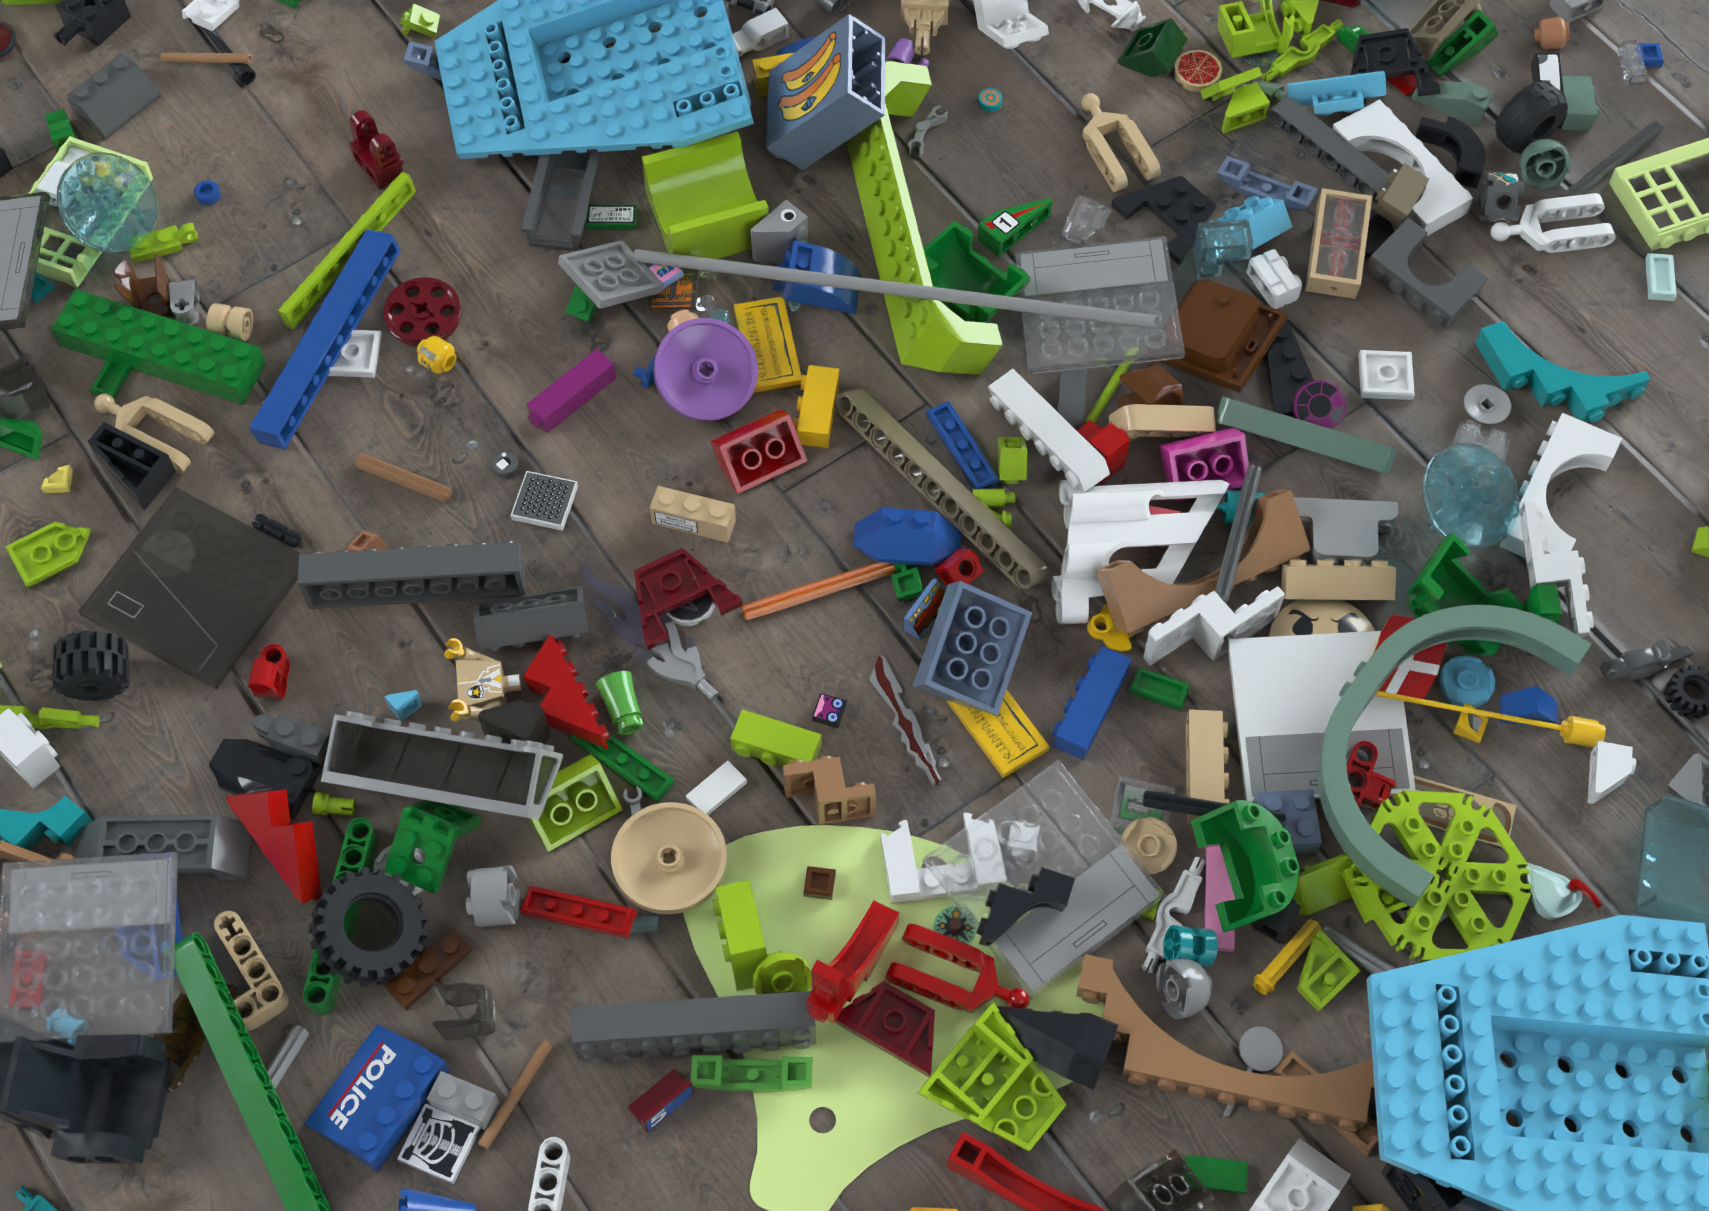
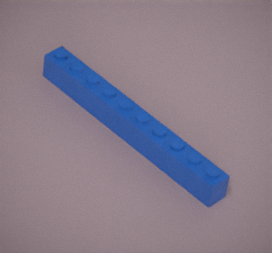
[249,229,401,450]

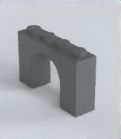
[1366,218,1488,329]

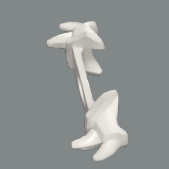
[1076,0,1146,32]

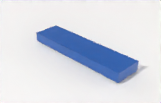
[926,401,1000,489]

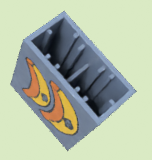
[765,14,885,170]

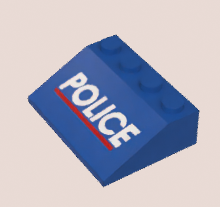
[304,1024,450,1173]

